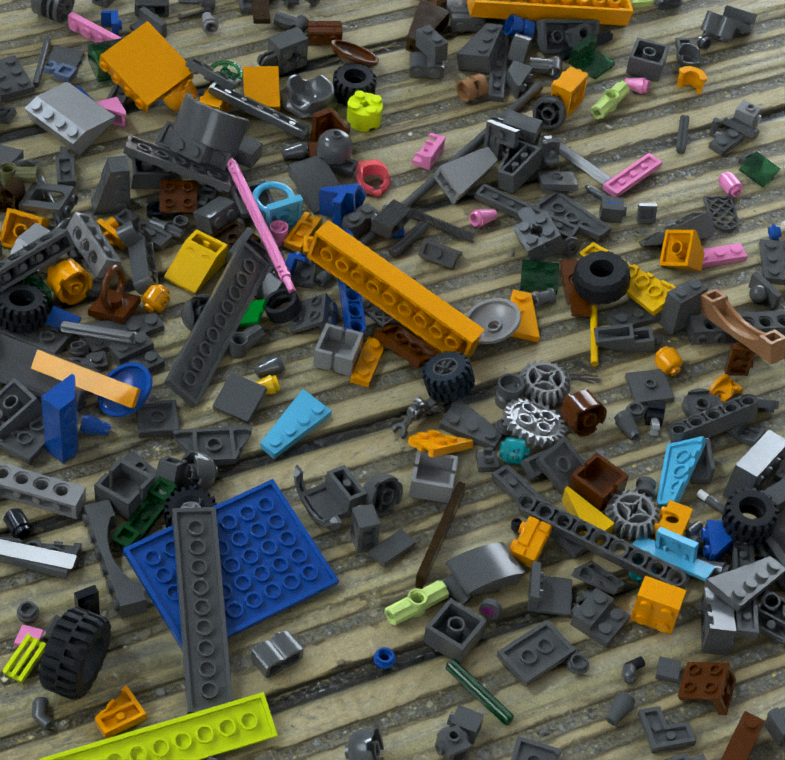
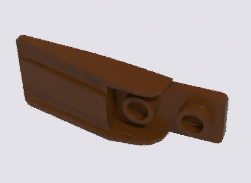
[560,259,591,317]

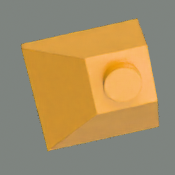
[659,230,705,272]

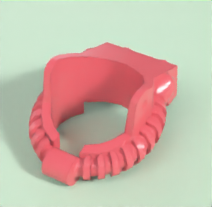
[356,159,391,197]

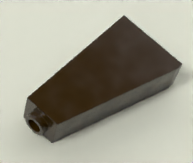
[406,0,450,53]

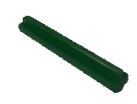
[445,659,514,725]

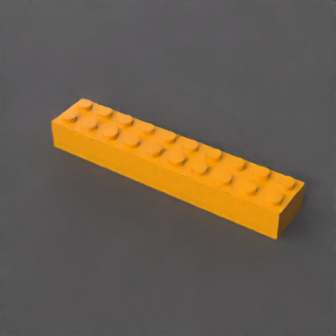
[466,0,633,26]
[307,220,485,359]

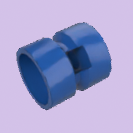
[504,14,535,37]

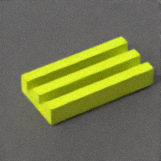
[2,634,46,684]

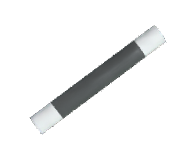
[696,489,725,514]

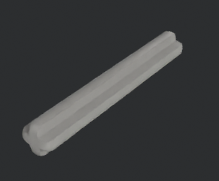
[559,143,612,184]

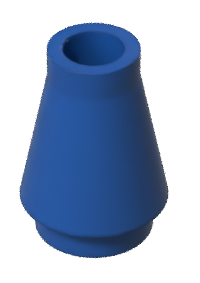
[80,414,111,436]

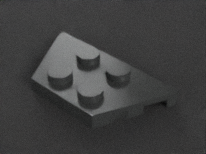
[173,426,252,465]

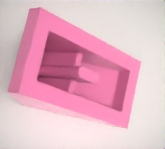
[97,97,127,127]

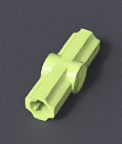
[590,81,630,120]
[384,580,449,626]

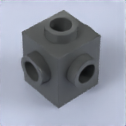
[435,724,471,760]

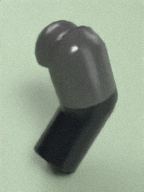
[621,656,645,684]

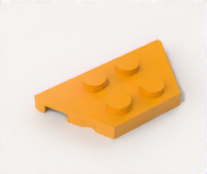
[408,430,474,458]

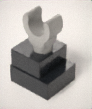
[644,401,666,437]

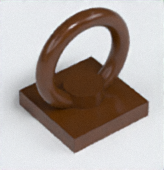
[88,264,141,324]

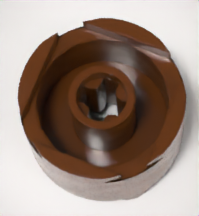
[560,389,607,437]

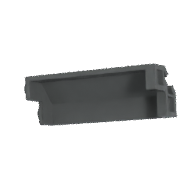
[0,333,102,410]

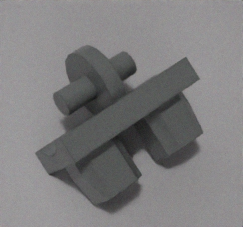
[539,135,561,168]

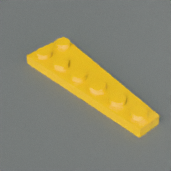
[579,242,676,316]

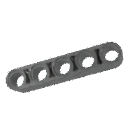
[670,394,758,443]

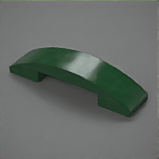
[110,476,177,548]

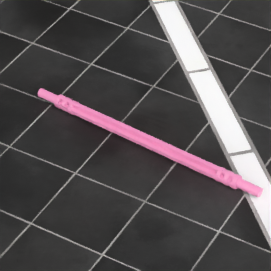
[226,157,296,294]

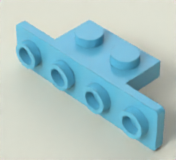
[632,527,715,581]

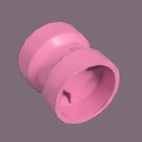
[270,220,288,246]

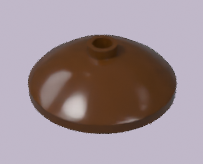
[330,39,379,68]

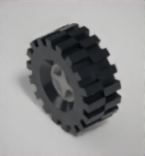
[164,486,217,528]

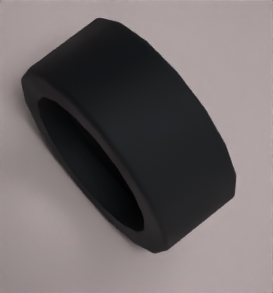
[264,288,302,324]

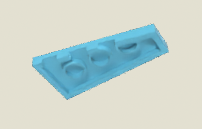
[260,389,332,459]
[656,436,707,509]

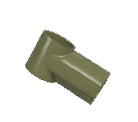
[0,162,38,186]

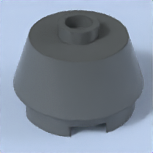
[533,95,566,129]

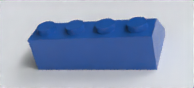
[41,374,79,464]

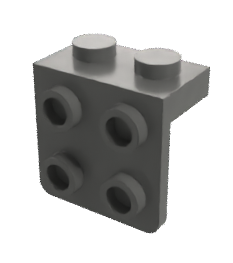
[289,293,338,333]

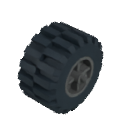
[422,351,475,403]

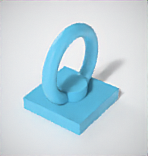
[252,181,303,230]

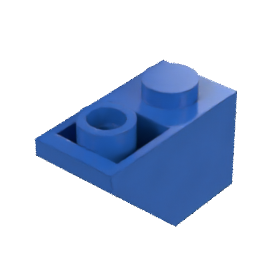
[701,520,733,561]

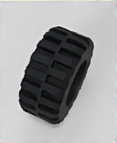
[39,607,111,700]

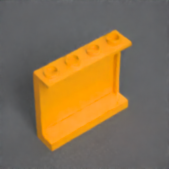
[99,21,194,113]

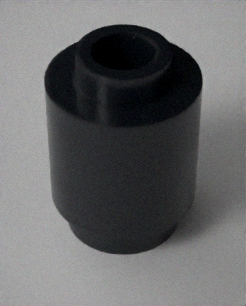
[3,508,32,540]

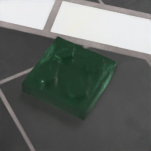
[520,259,559,295]

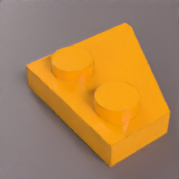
[95,685,147,739]

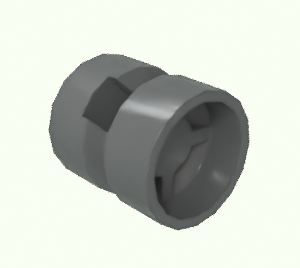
[495,373,524,410]

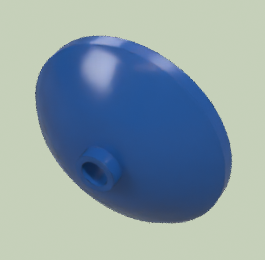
[98,362,153,417]

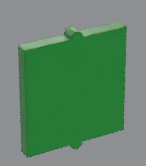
[238,299,267,327]

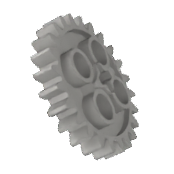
[502,398,566,448]

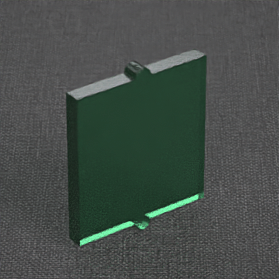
[739,151,781,188]

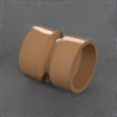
[456,73,489,102]

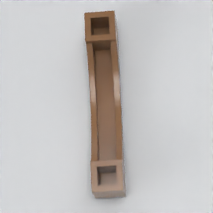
[701,288,785,364]

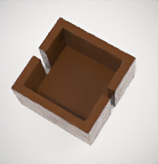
[568,452,629,512]

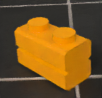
[509,516,552,568]

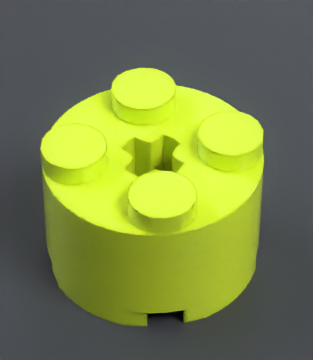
[347,91,383,132]

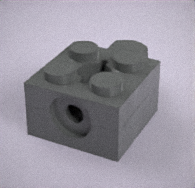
[257,27,308,76]
[490,110,542,151]
[513,207,565,264]

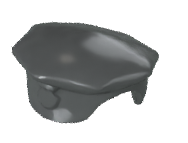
[280,74,338,119]

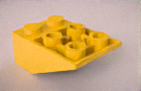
[164,229,228,294]

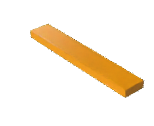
[31,350,141,409]

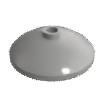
[466,298,521,344]

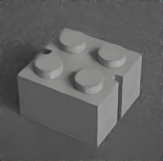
[313,323,364,376]
[409,450,458,503]

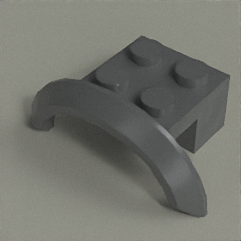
[294,465,367,531]

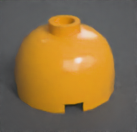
[162,79,198,112]

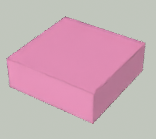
[14,624,44,652]

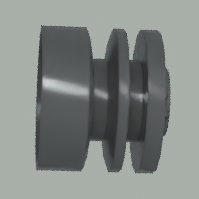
[31,0,75,23]

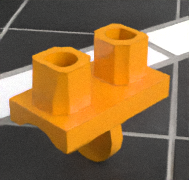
[97,217,127,251]

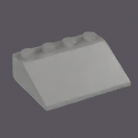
[24,82,116,156]

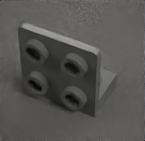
[527,561,572,617]

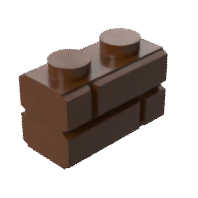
[307,21,343,46]

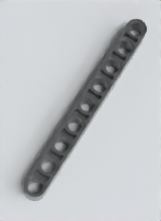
[517,493,687,590]

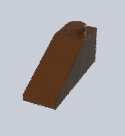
[721,711,765,760]

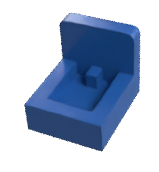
[101,11,122,36]
[284,251,309,279]

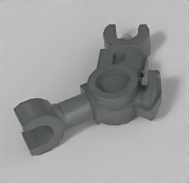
[391,397,438,439]

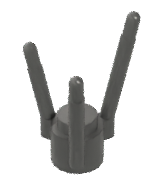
[178,0,215,19]

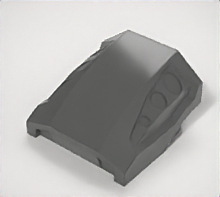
[757,589,785,645]

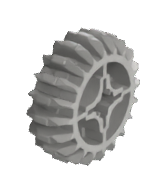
[519,360,571,407]
[605,489,661,541]

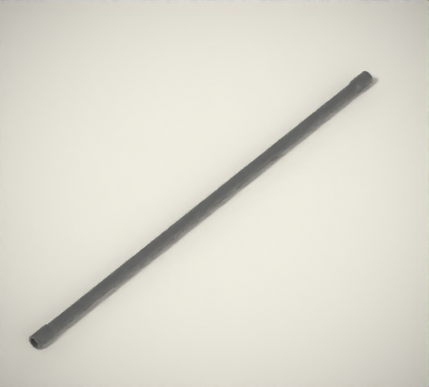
[314,82,543,287]

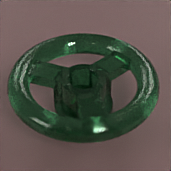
[210,60,242,81]

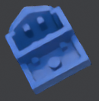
[319,183,367,228]

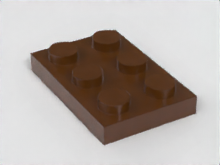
[373,323,442,368]

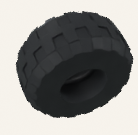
[573,251,630,305]

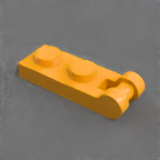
[283,212,323,252]

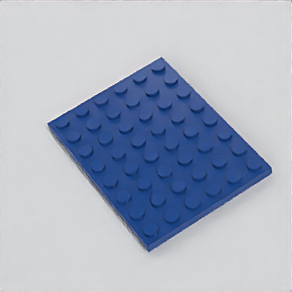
[123,479,339,650]

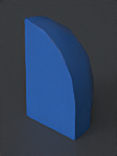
[45,306,82,329]

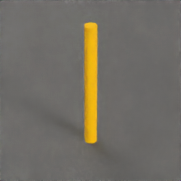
[590,305,598,366]

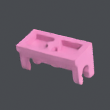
[412,133,446,170]

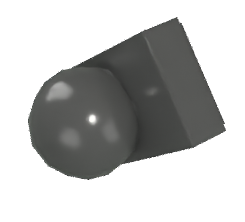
[748,272,782,310]

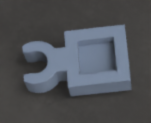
[44,60,78,83]

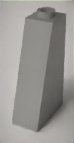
[433,146,498,204]

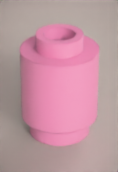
[718,172,743,197]

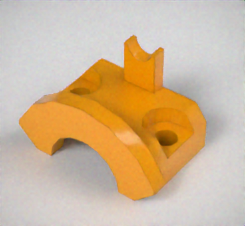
[676,66,707,95]
[708,374,744,403]

